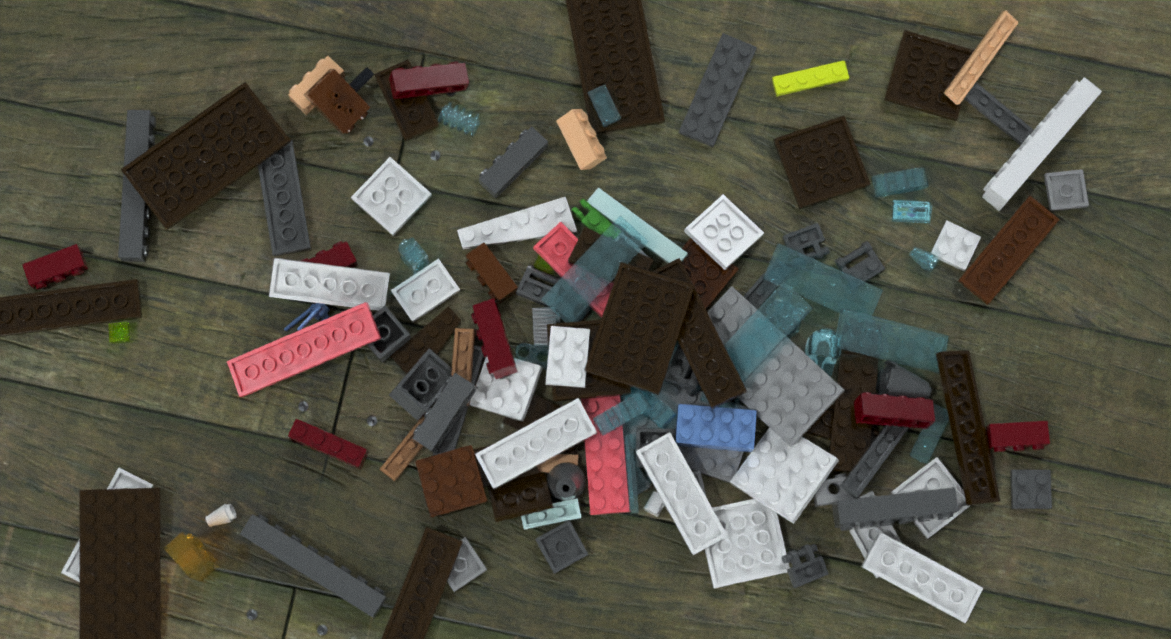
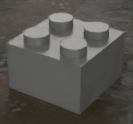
[367,306,411,363]

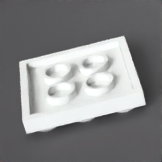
[351,157,432,236]
[684,195,764,270]
[470,357,543,422]
[890,457,971,539]

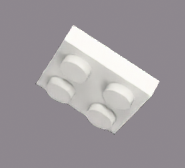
[930,221,981,271]

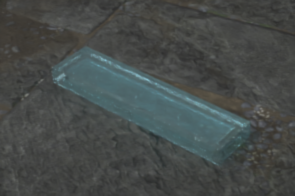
[624,434,639,515]

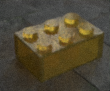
[164,532,218,582]

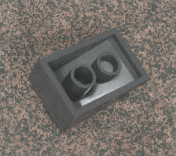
[389,349,452,420]

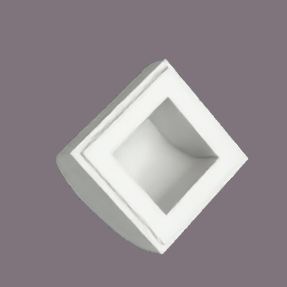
[644,491,665,517]

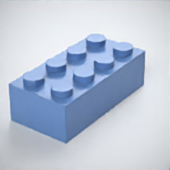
[675,404,757,452]

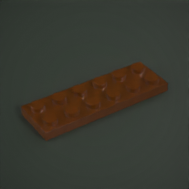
[958,196,1060,305]

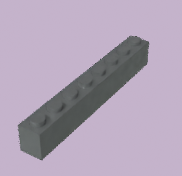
[118,110,156,262]
[240,514,387,618]

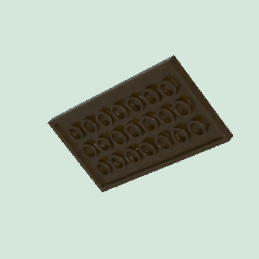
[565,0,665,134]
[121,82,291,230]
[80,488,161,639]

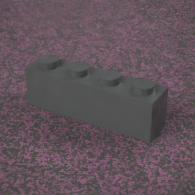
[479,127,548,199]
[412,373,478,453]

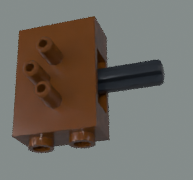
[304,67,374,134]

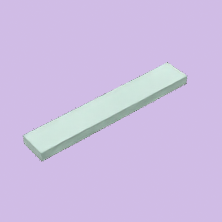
[587,187,688,263]

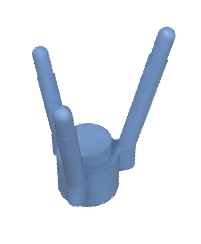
[284,303,330,331]

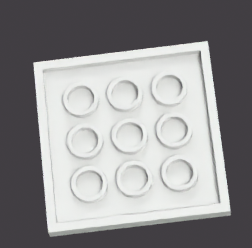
[730,427,839,524]
[705,499,790,589]

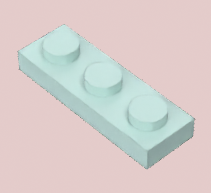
[521,499,581,530]

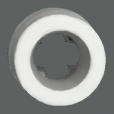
[206,504,237,527]

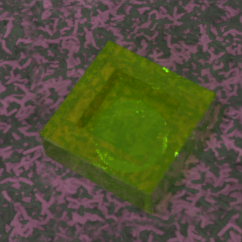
[533,255,553,275]
[108,322,130,344]

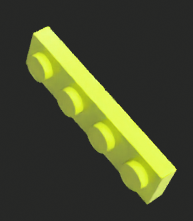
[772,60,849,96]

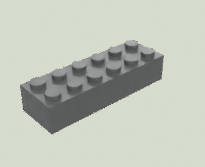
[832,487,958,531]

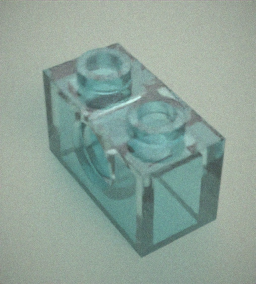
[398,237,429,275]

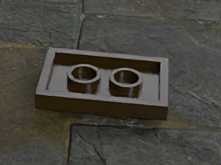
[487,472,553,522]

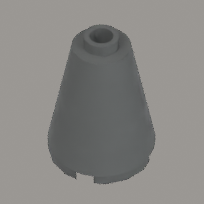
[875,360,931,399]
[547,462,586,501]

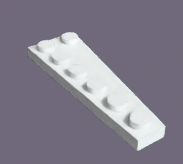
[457,197,577,249]

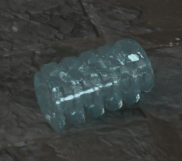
[438,102,480,137]

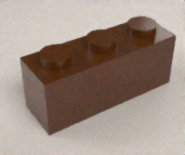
[465,242,518,304]

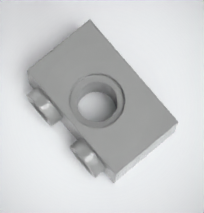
[813,473,854,507]

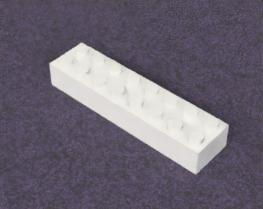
[982,77,1102,211]

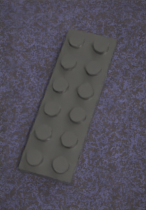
[679,33,757,147]
[258,140,311,256]

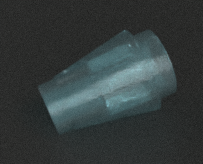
[909,246,939,272]

